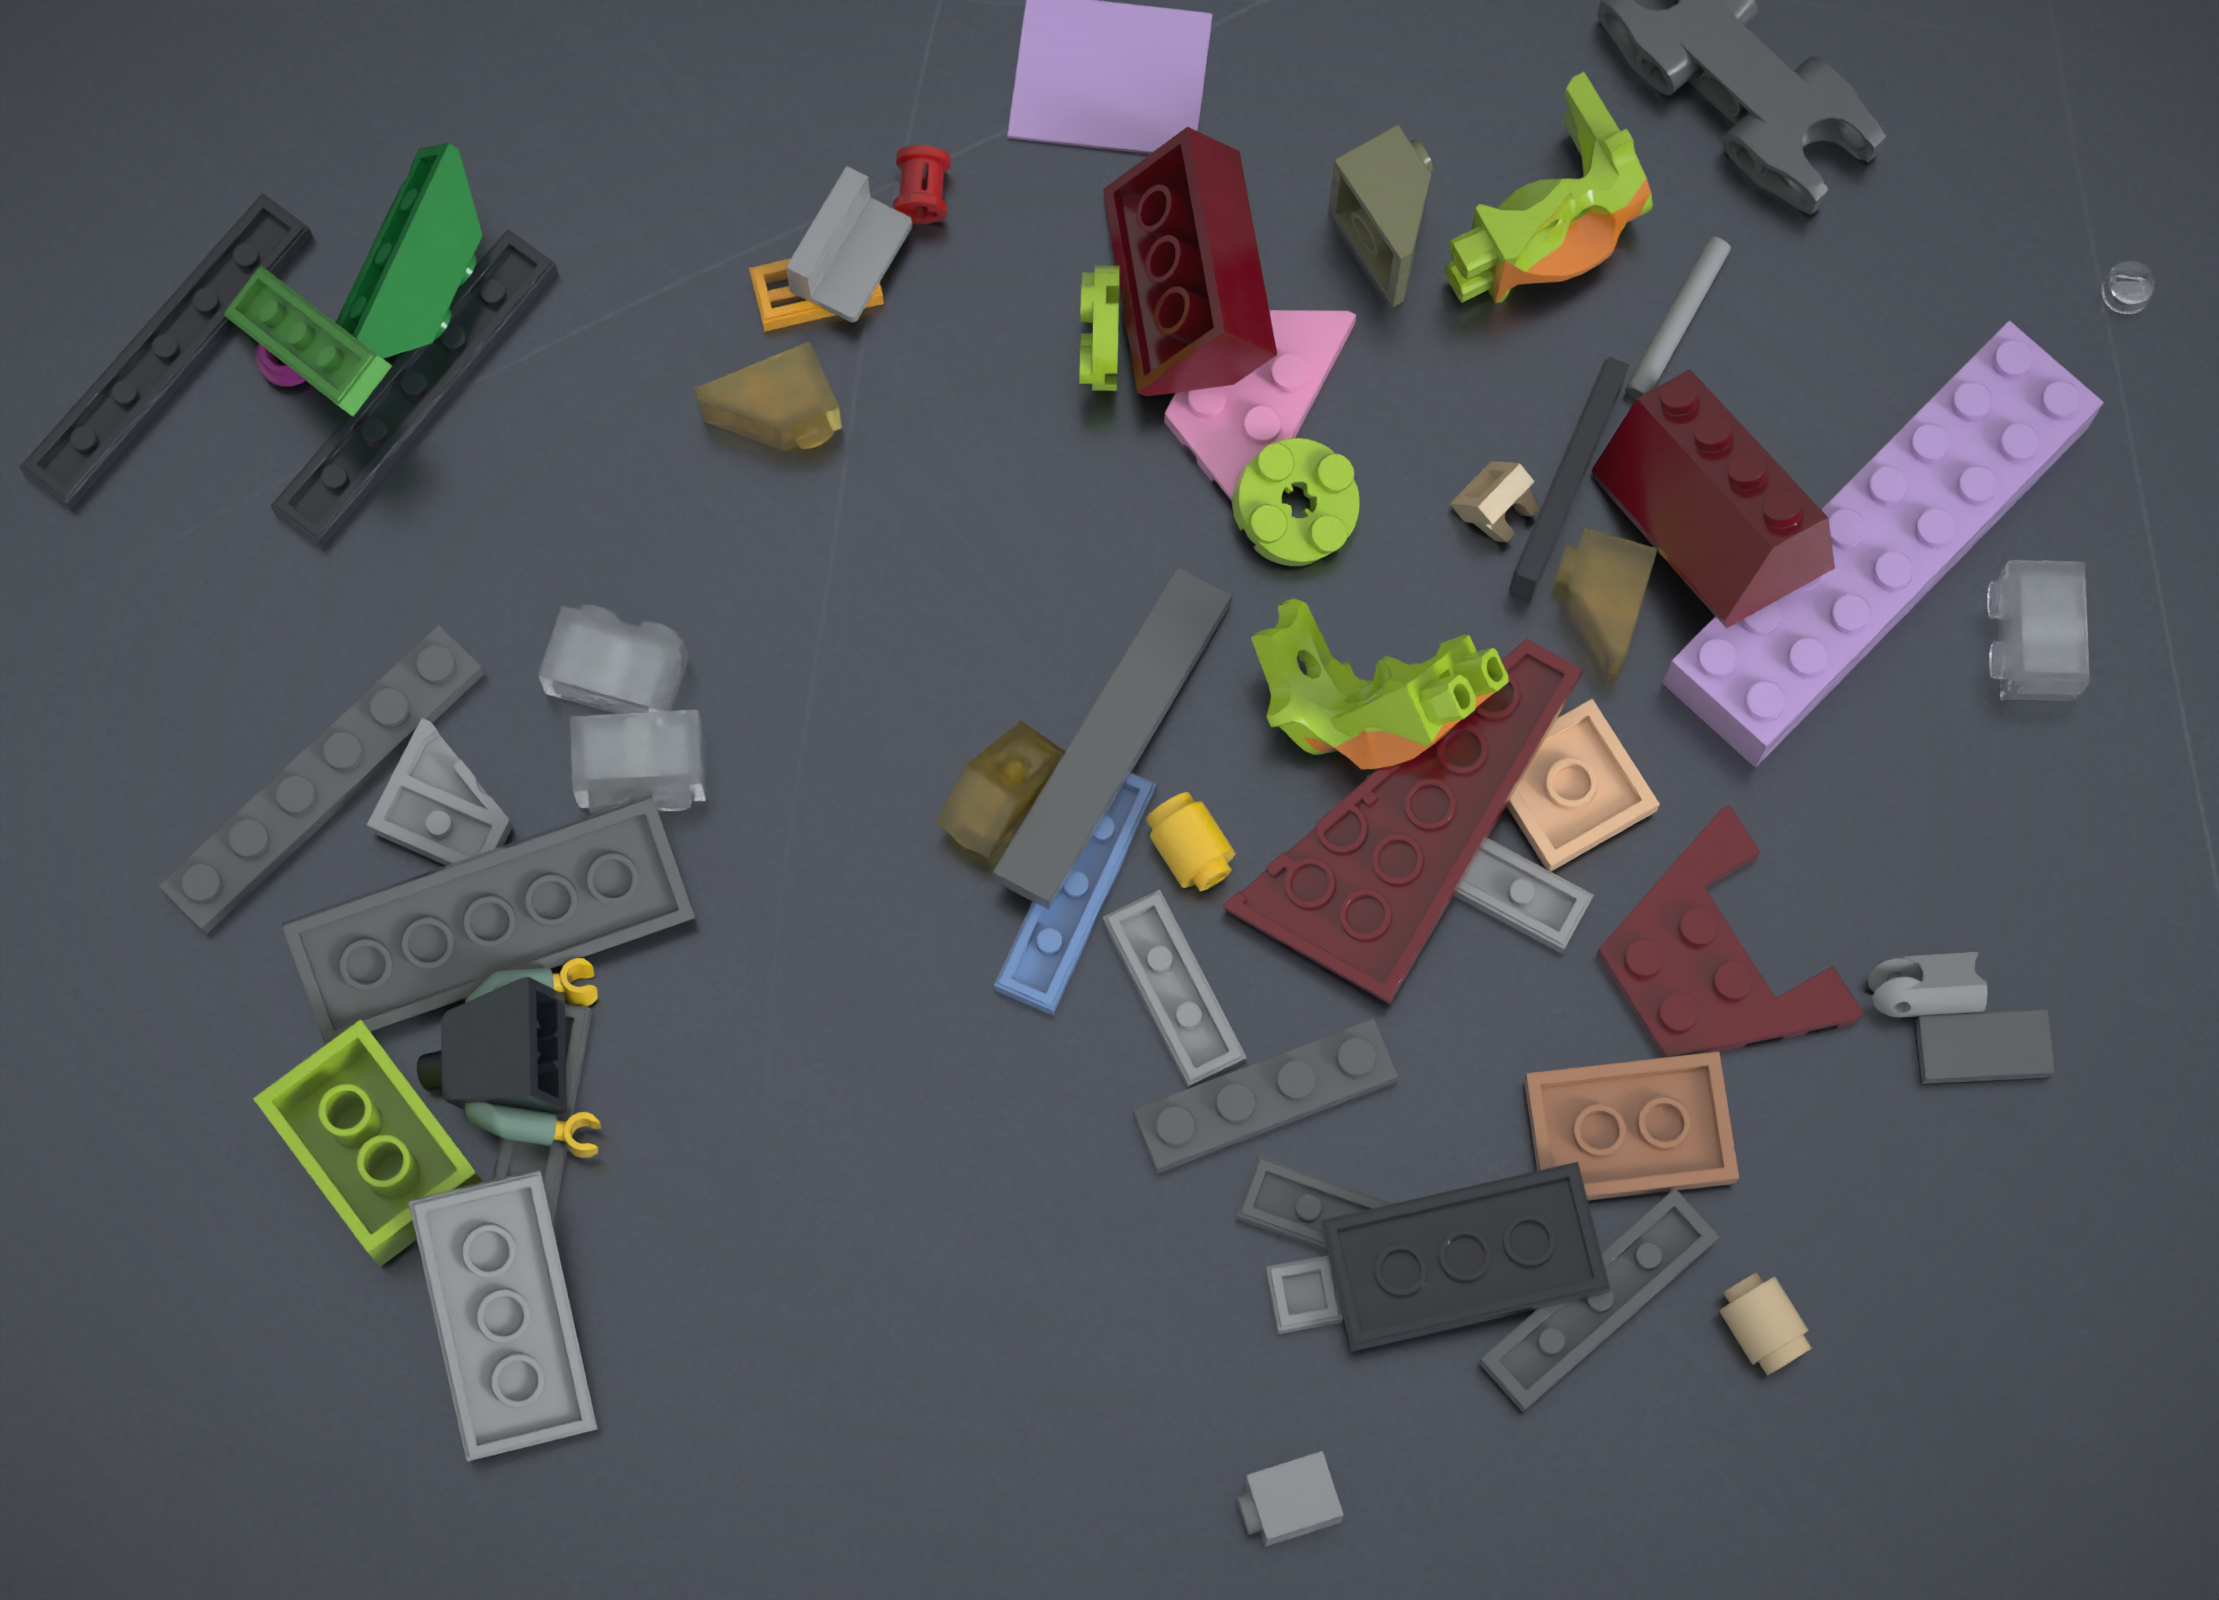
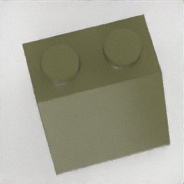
[1328,124,1433,307]

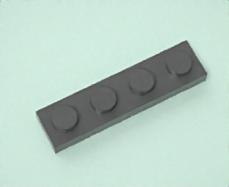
[1133,1018,1399,1174]
[1479,1188,1720,1412]

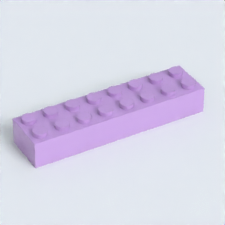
[1662,320,2104,768]

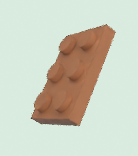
[1524,1052,1739,1201]

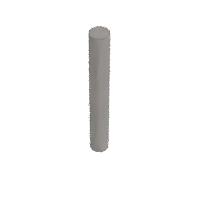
[1625,236,1731,399]

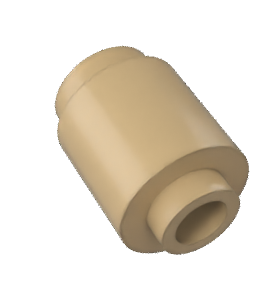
[1719,1272,1812,1376]

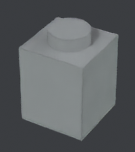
[1237,1451,1344,1547]

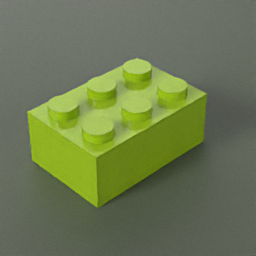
[253,1019,483,1267]

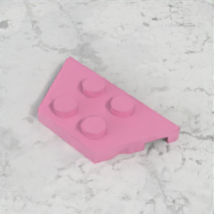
[1164,310,1356,501]

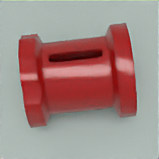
[892,145,951,224]

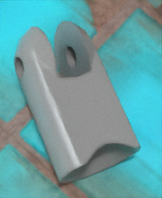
[1867,952,1987,1018]

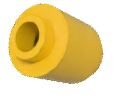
[1146,792,1236,891]

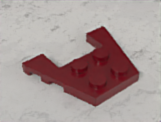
[1596,804,1864,1058]

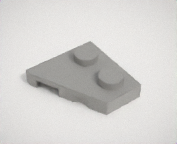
[367,718,513,866]

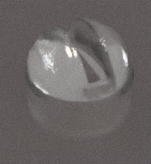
[2102,260,2155,314]

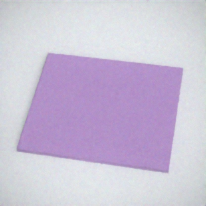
[1007,0,1213,154]

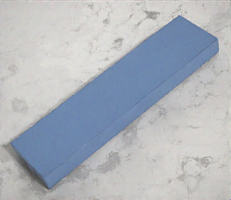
[994,773,1157,1016]

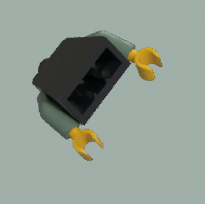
[417,958,601,1158]

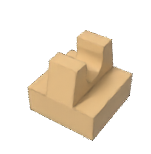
[1450,461,1540,542]

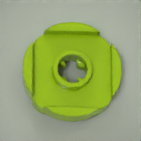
[1080,265,1120,391]
[1232,438,1360,566]

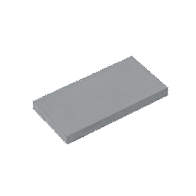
[408,1169,597,1462]

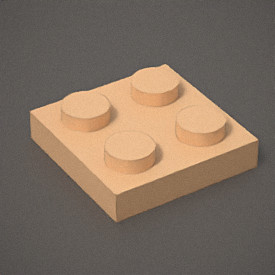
[1506,699,1660,872]

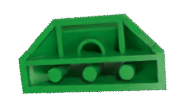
[336,143,483,359]

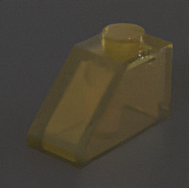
[694,342,842,451]
[1555,527,1657,683]
[936,720,1066,859]

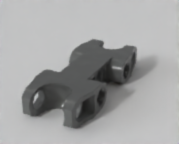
[1597,0,1886,215]

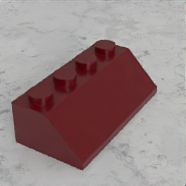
[1103,127,1278,396]
[1592,369,1835,629]

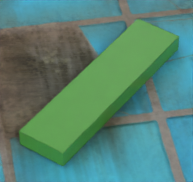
[224,266,392,416]

